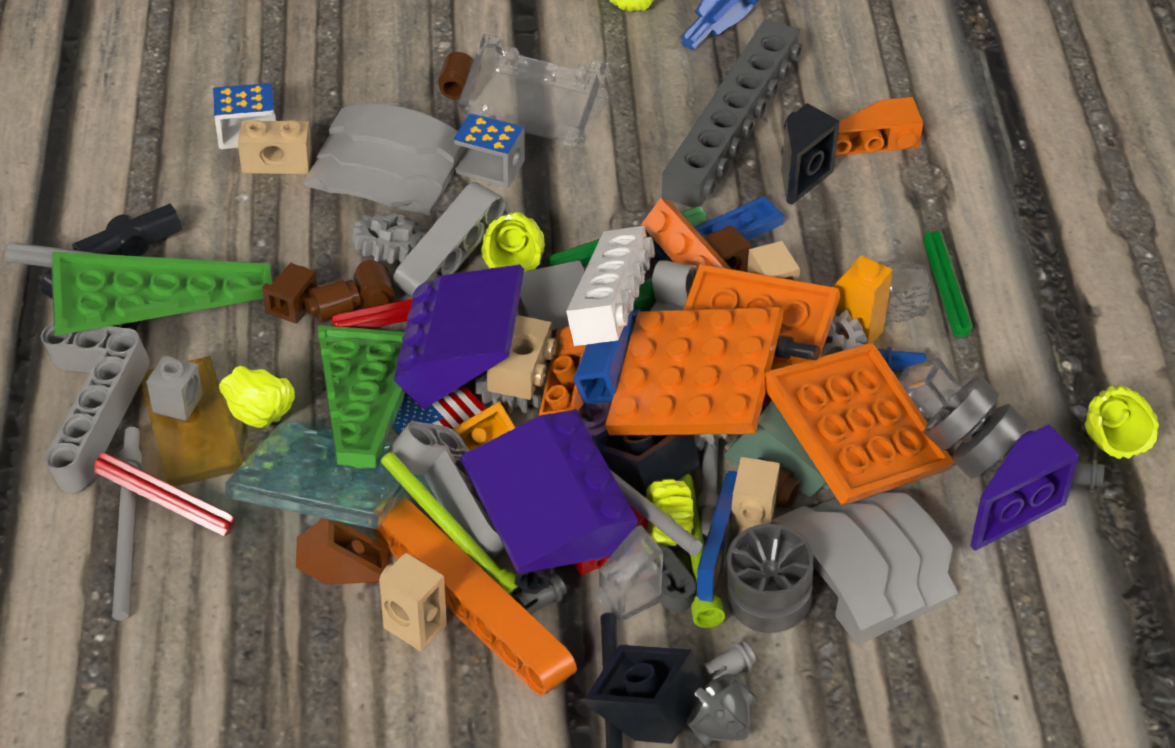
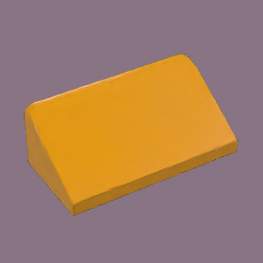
[452,401,516,451]

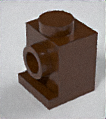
[262,263,317,324]

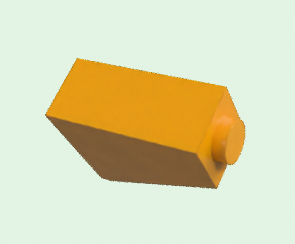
[832,255,893,345]

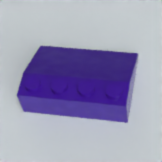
[394,264,524,409]
[461,410,638,574]

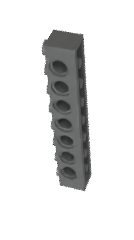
[661,19,802,208]

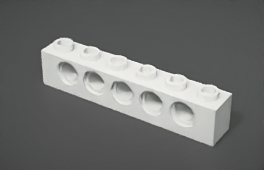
[566,226,655,346]

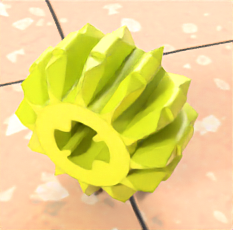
[645,479,695,546]

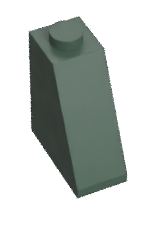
[724,400,830,497]

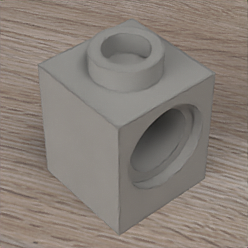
[147,355,203,421]

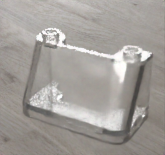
[458,34,614,148]

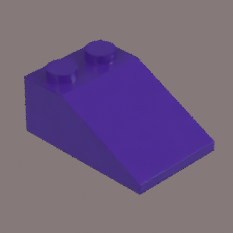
[970,424,1079,551]

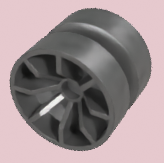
[923,375,1028,479]
[727,524,813,633]

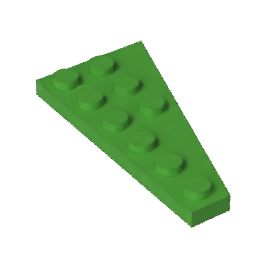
[51,252,272,336]
[318,325,406,469]

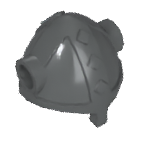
[685,674,757,747]

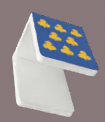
[213,83,276,149]

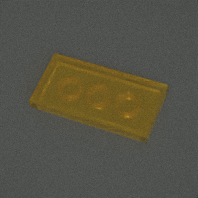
[140,356,244,486]

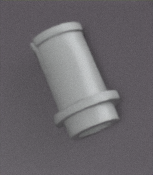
[701,641,756,684]

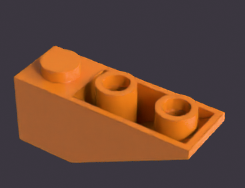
[835,97,923,156]
[538,326,586,416]

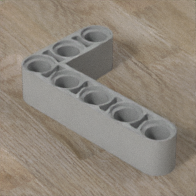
[41,323,150,494]

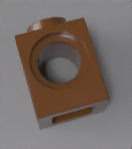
[703,225,752,272]

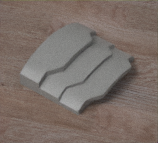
[304,103,466,216]
[771,492,958,645]

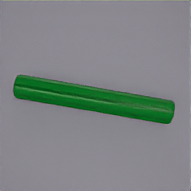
[923,230,973,338]

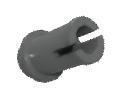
[1072,460,1104,490]
[513,573,567,614]

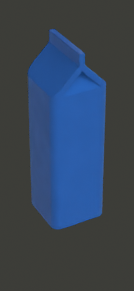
[574,309,641,404]

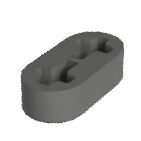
[638,544,696,611]

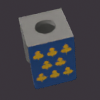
[454,114,525,188]

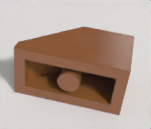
[296,514,388,585]

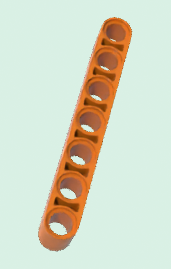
[370,497,577,696]

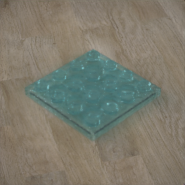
[224,422,417,529]

